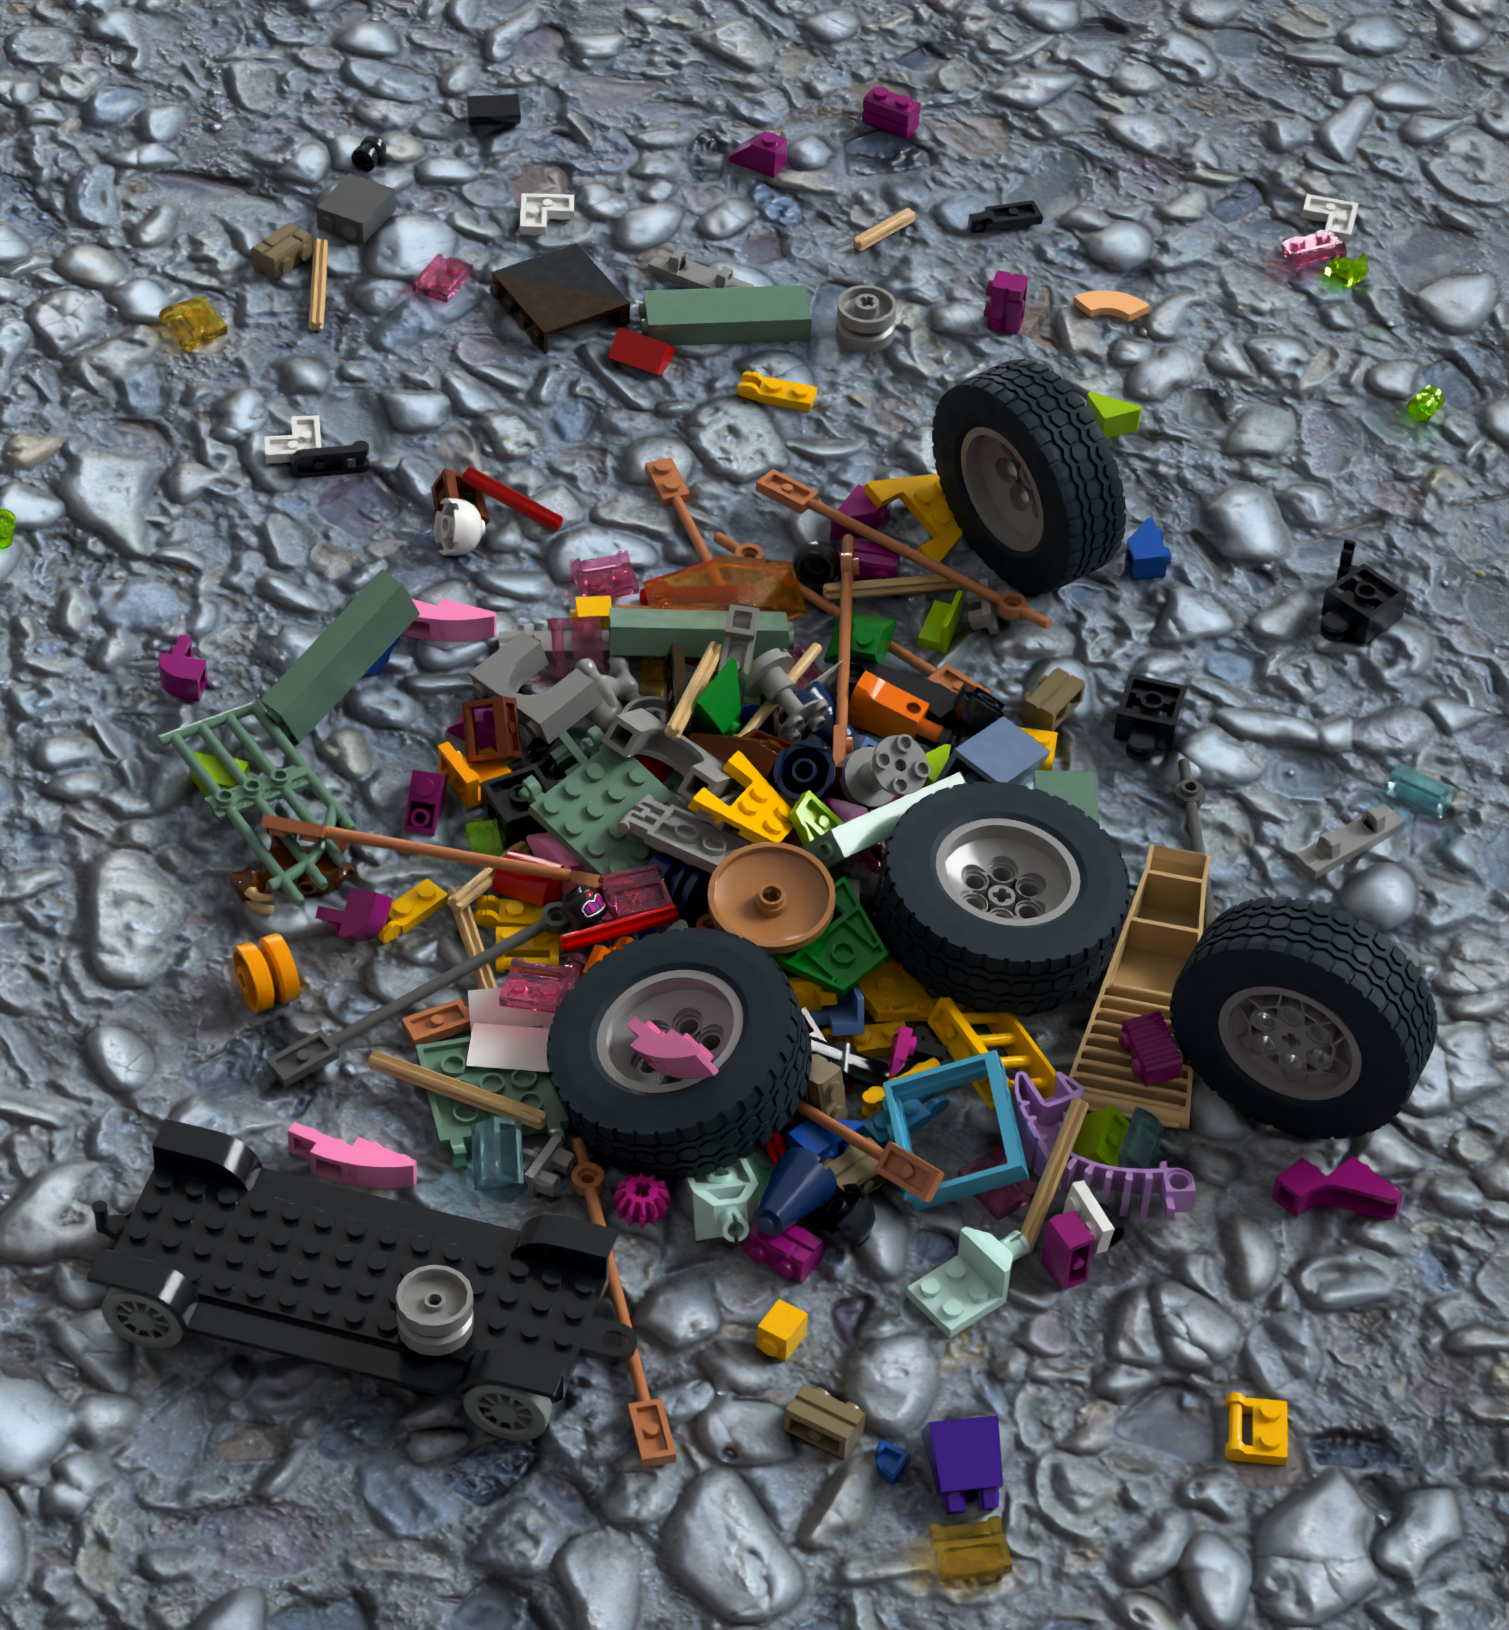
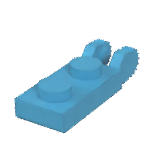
[861,1093,950,1149]

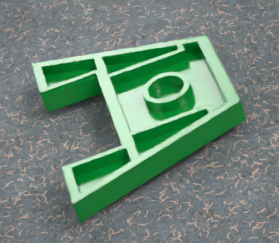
[769,876,889,997]

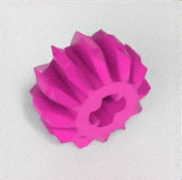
[613,1171,670,1229]

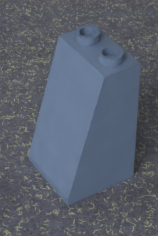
[935,716,1051,786]

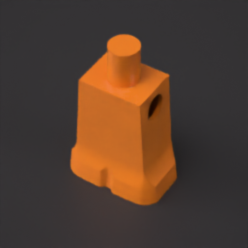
[848,670,944,743]

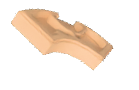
[1073,290,1150,322]

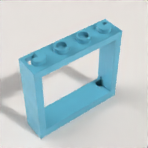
[882,1050,1030,1211]

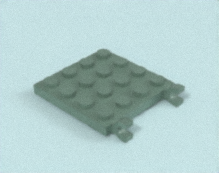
[518,724,694,896]
[416,1025,569,1172]

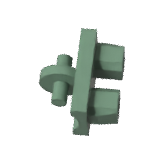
[550,731,595,777]

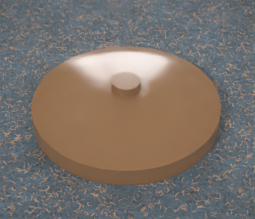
[707,842,836,954]

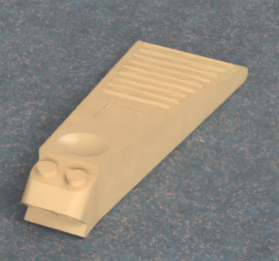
[1069,844,1212,1129]

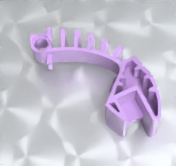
[1012,1071,1196,1220]

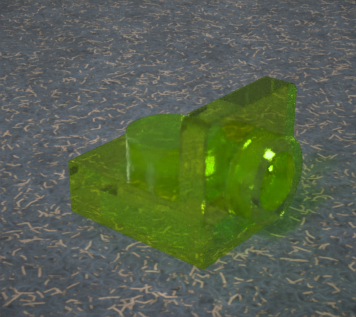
[1324,253,1369,288]
[463,817,503,857]

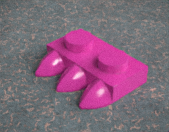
[888,1026,917,1077]

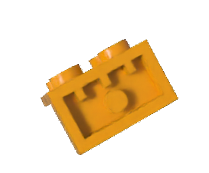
[438,742,512,809]

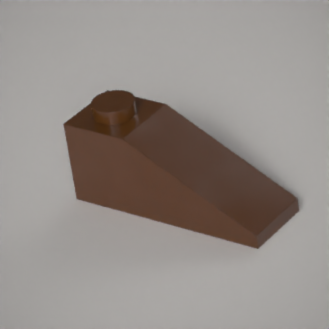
[688,732,783,786]

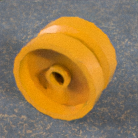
[232,933,301,1013]

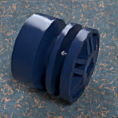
[639,851,712,924]

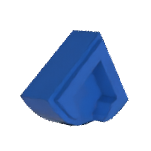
[876,1439,911,1486]

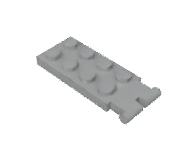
[617,793,755,875]

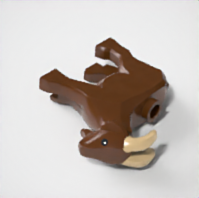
[230,822,355,915]

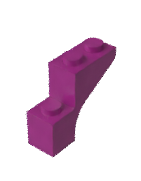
[1272,1156,1403,1220]

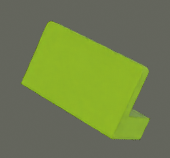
[917,590,964,653]
[1071,1105,1132,1167]

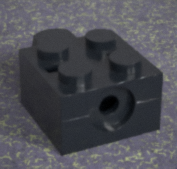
[1320,563,1407,644]
[1113,673,1188,762]
[480,764,566,848]

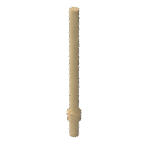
[733,642,822,737]

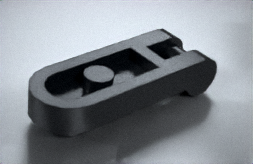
[290,440,370,478]

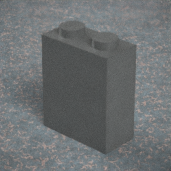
[316,173,396,245]

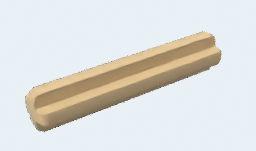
[852,208,915,252]

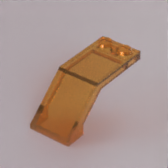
[643,555,807,619]

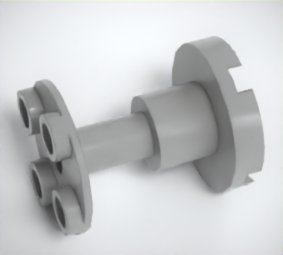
[738,648,829,743]
[840,734,931,809]

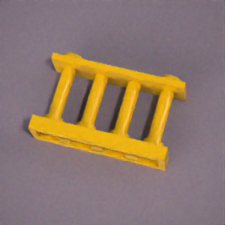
[927,997,1056,1111]

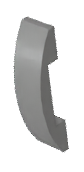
[718,604,760,709]

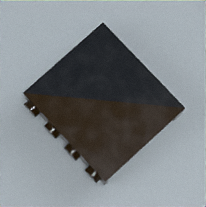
[489,243,630,354]

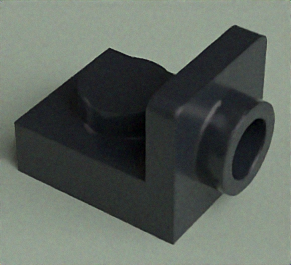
[910,1026,947,1063]

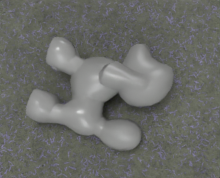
[575,655,644,734]

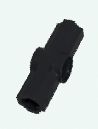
[810,1036,890,1088]

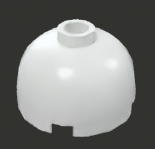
[434,498,486,556]

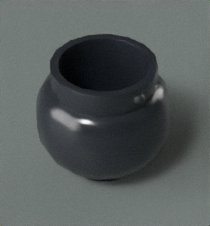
[792,539,841,589]

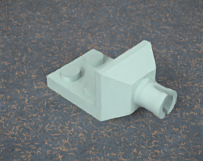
[682,1157,760,1242]
[906,1227,1030,1339]

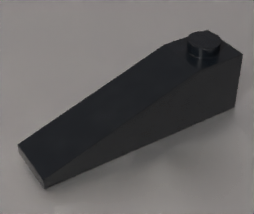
[852,656,958,729]

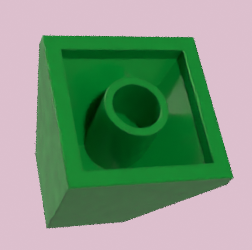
[824,612,897,665]
[691,657,741,736]

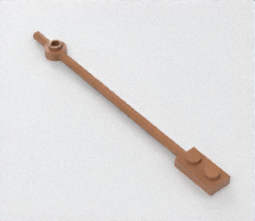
[645,458,756,669]
[755,469,1052,630]
[713,532,992,694]
[833,534,860,789]
[261,814,634,893]
[401,913,718,1048]
[795,1099,945,1203]
[571,1138,676,1468]

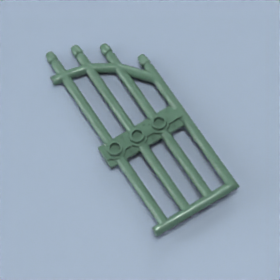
[157,700,356,907]

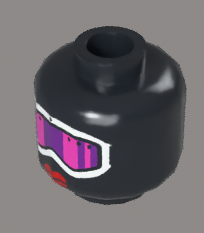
[560,884,608,931]

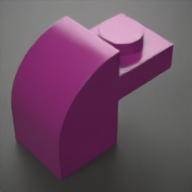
[159,634,208,702]
[315,887,393,942]

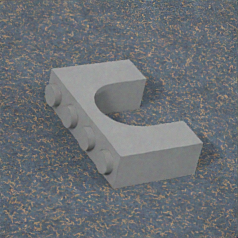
[469,631,603,745]
[601,708,737,801]

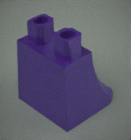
[921,1415,1003,1515]

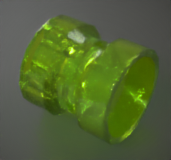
[1407,385,1445,422]
[0,509,17,549]

